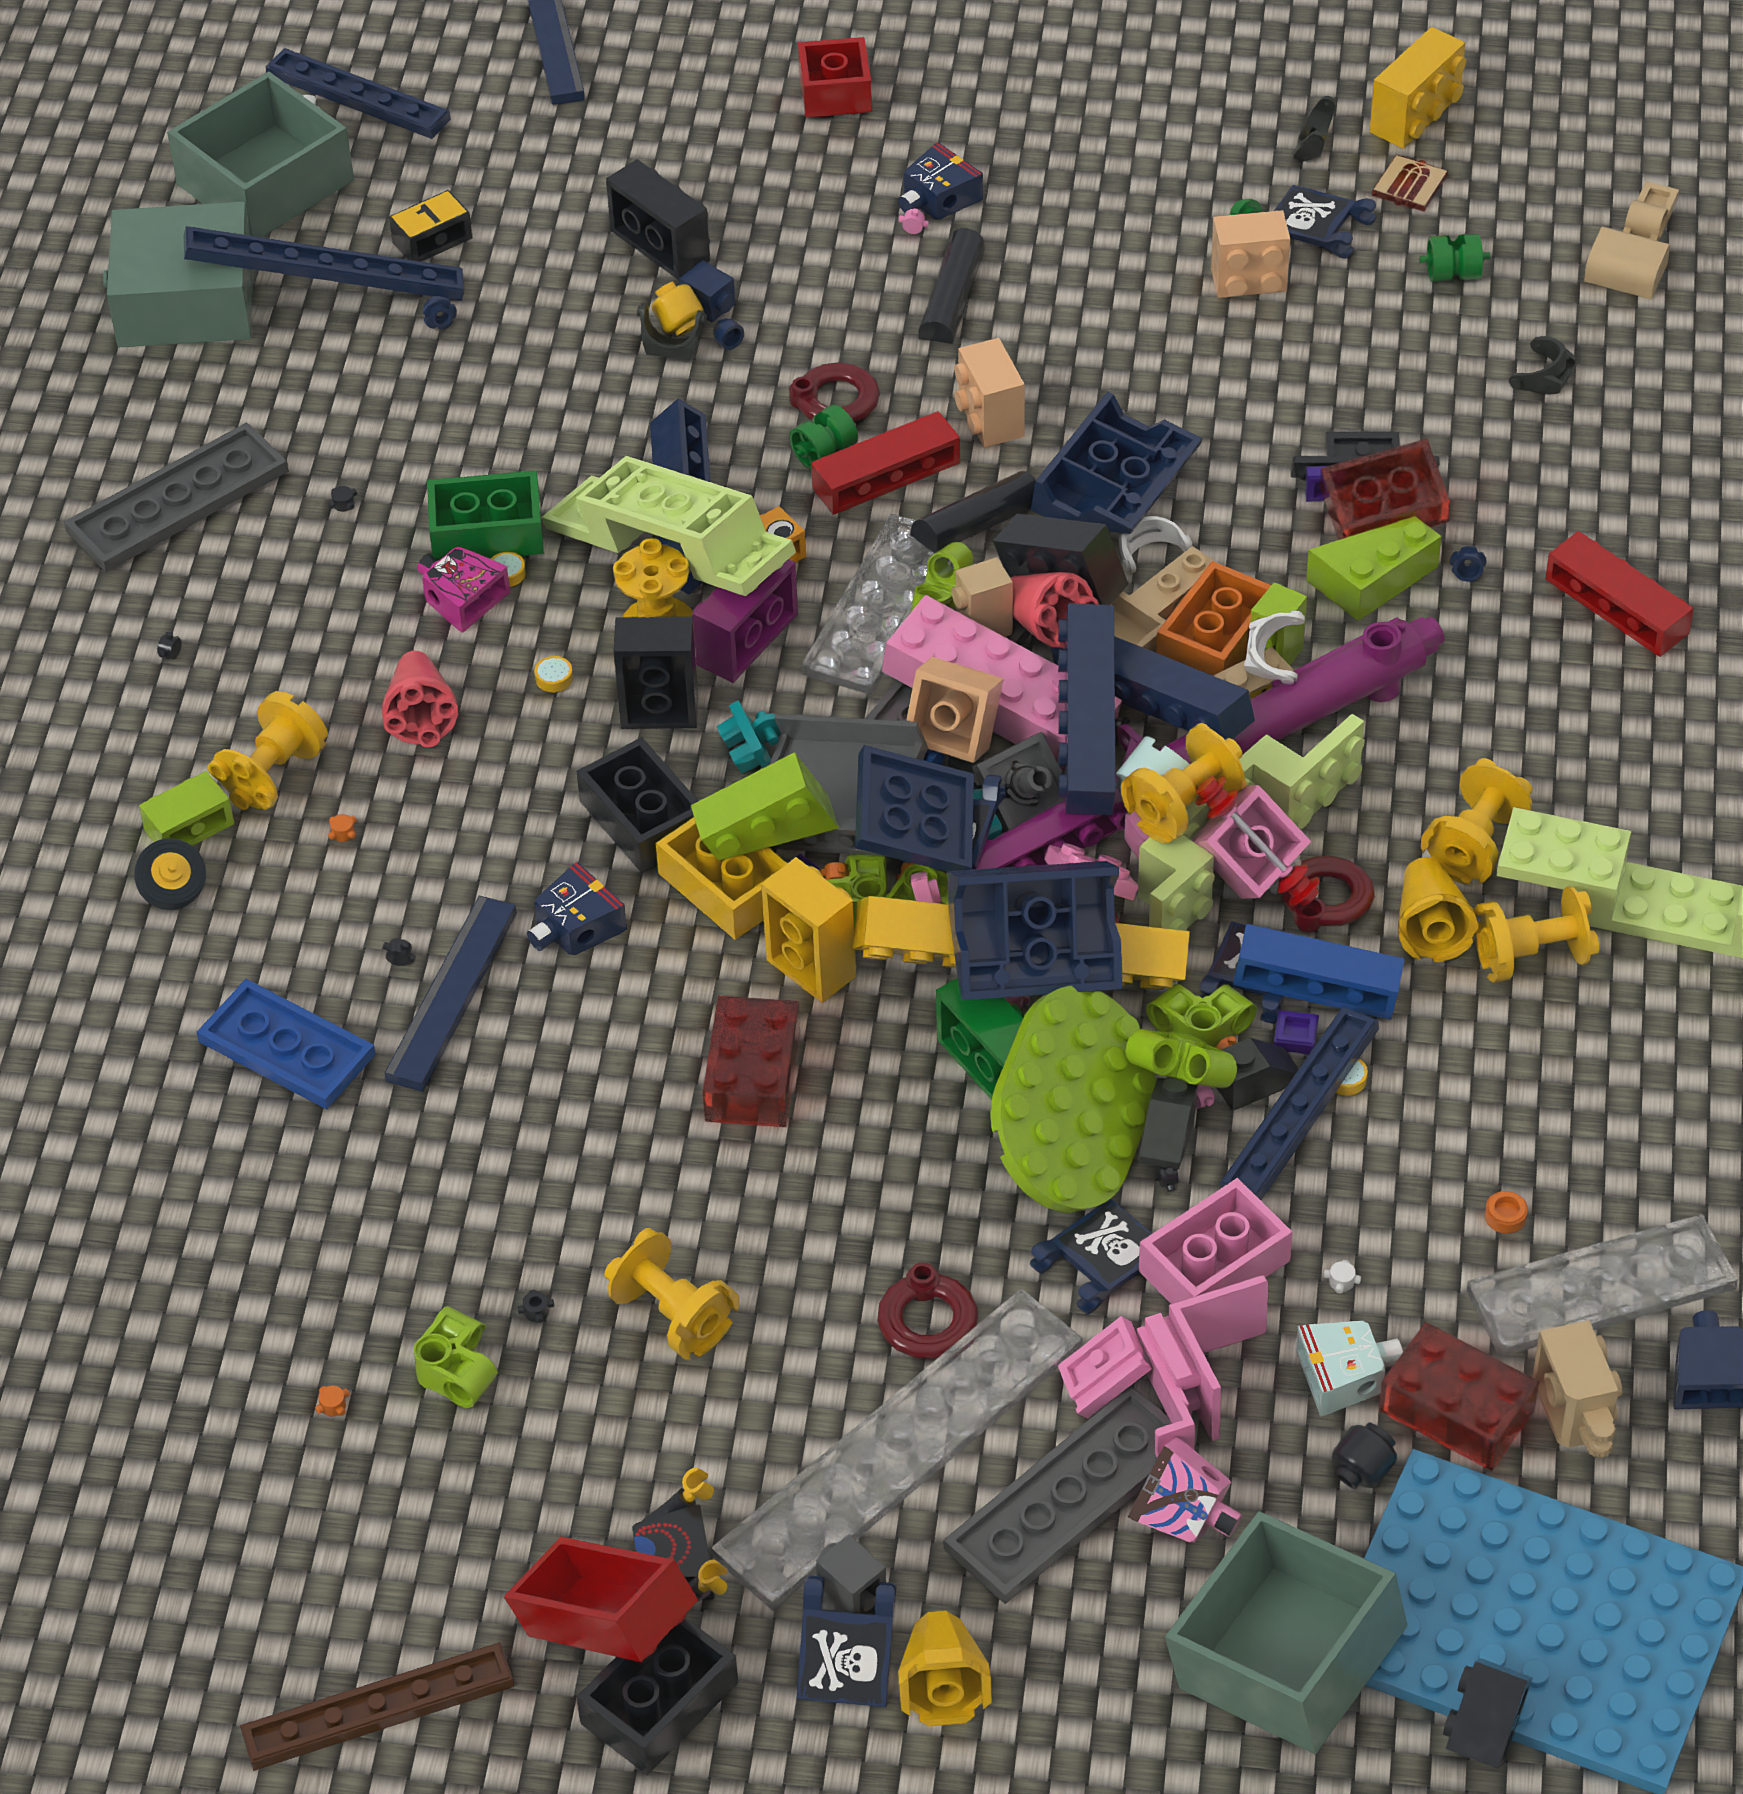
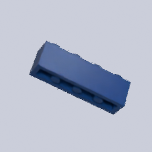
[1233,924,1405,1020]

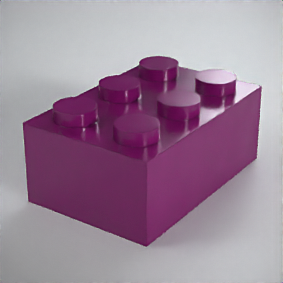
[692,559,798,683]

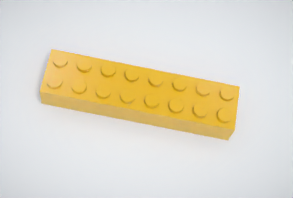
[853,896,1190,990]

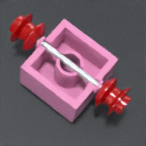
[1191,776,1320,906]

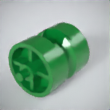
[1419,233,1490,282]
[789,404,858,469]

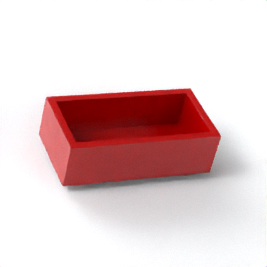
[504,1537,698,1662]

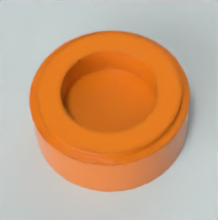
[1485,1191,1528,1234]

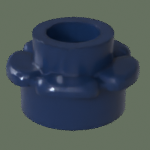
[423,296,457,330]
[1450,546,1487,582]

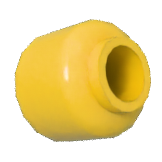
[651,281,704,337]

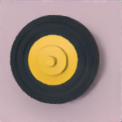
[134,839,206,910]

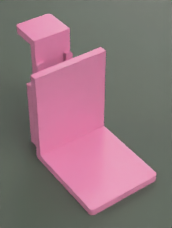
[1137,1275,1268,1458]

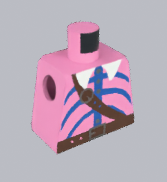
[1128,1437,1242,1543]

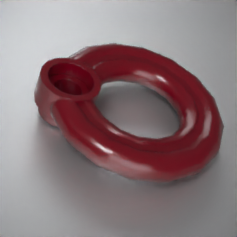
[789,362,880,423]
[1282,856,1375,933]
[877,1262,978,1359]

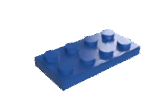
[196,979,376,1109]

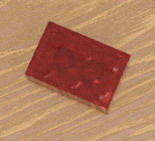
[1320,439,1450,540]
[703,996,800,1127]
[1379,1322,1539,1471]

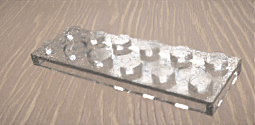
[802,514,949,695]
[1466,1214,1738,1358]

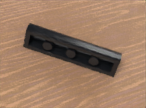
[918,228,985,344]
[910,471,1036,553]

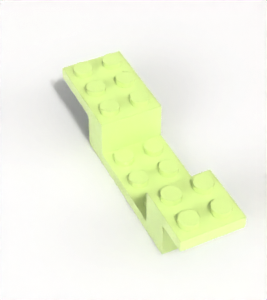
[541,456,796,596]
[1138,714,1364,931]
[1496,807,1743,958]

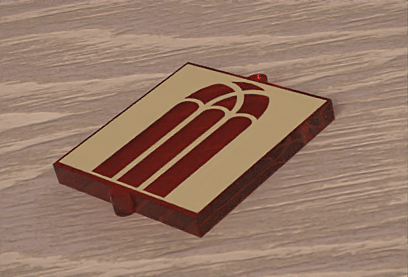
[1372,154,1448,212]

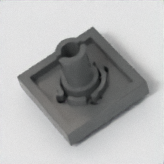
[972,732,1065,833]

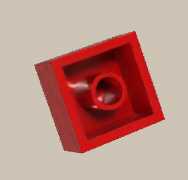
[798,37,872,117]

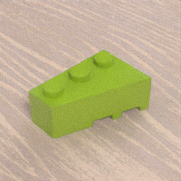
[1306,516,1442,621]
[691,752,839,861]

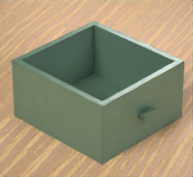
[167,71,354,237]
[103,202,253,348]
[1165,1511,1408,1755]

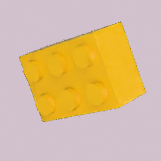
[1370,27,1466,149]
[656,817,787,940]
[761,857,856,1003]

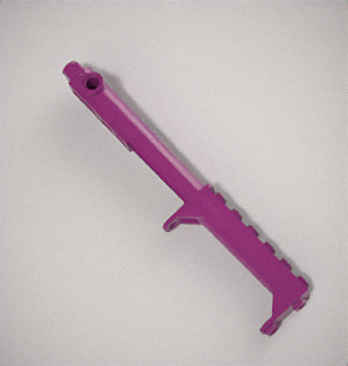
[971,616,1445,870]

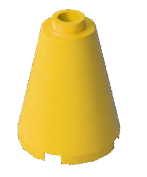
[1398,857,1479,962]

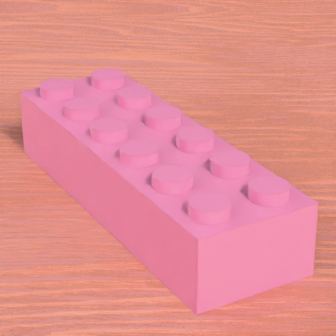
[882,595,1122,771]

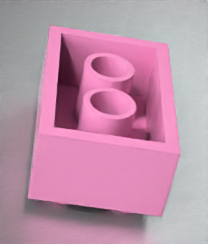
[1139,1178,1293,1304]

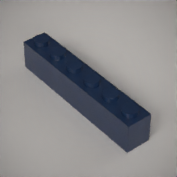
[650,398,711,595]
[1058,604,1115,815]
[1050,636,1255,740]

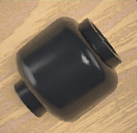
[1332,1422,1397,1489]

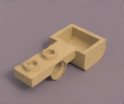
[1584,181,1679,300]
[1111,546,1217,653]

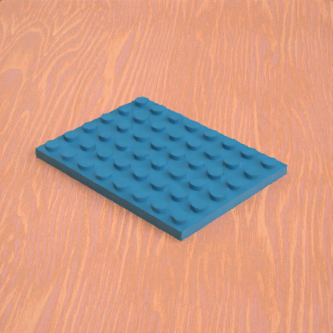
[1364,1448,1743,1794]

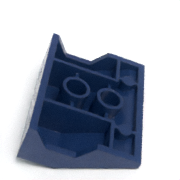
[1031,391,1202,534]
[947,861,1123,1000]

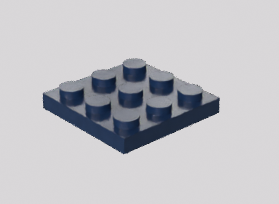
[855,745,974,872]

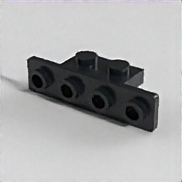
[1290,432,1440,481]

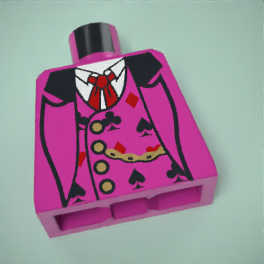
[417,547,510,633]

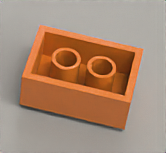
[1156,561,1271,676]

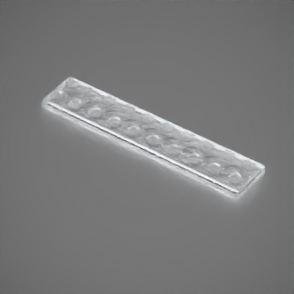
[711,1288,1083,1611]

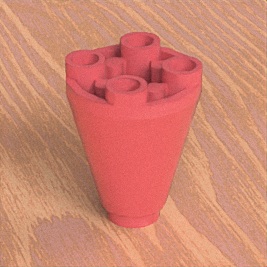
[1010,572,1099,649]
[381,651,458,748]

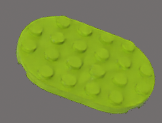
[990,986,1156,1213]

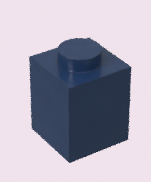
[679,260,736,323]

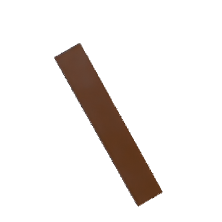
[240,1642,514,1771]

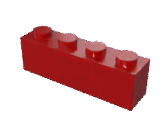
[811,411,960,515]
[1545,531,1694,657]

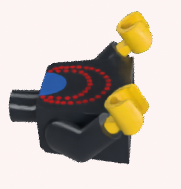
[630,1468,728,1602]

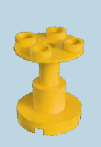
[613,538,695,639]
[207,691,328,810]
[1121,723,1247,844]
[1420,758,1533,884]
[1474,886,1599,983]
[604,1228,740,1360]

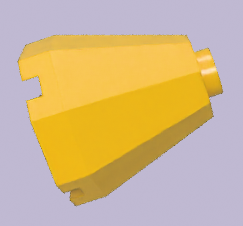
[898,1611,992,1726]

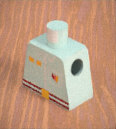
[1296,1321,1404,1416]

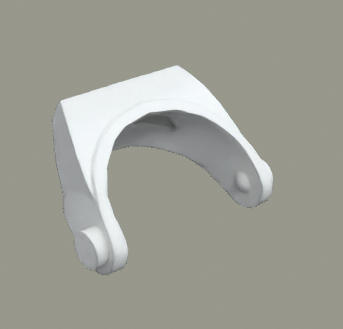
[1119,516,1192,573]
[1244,611,1305,684]

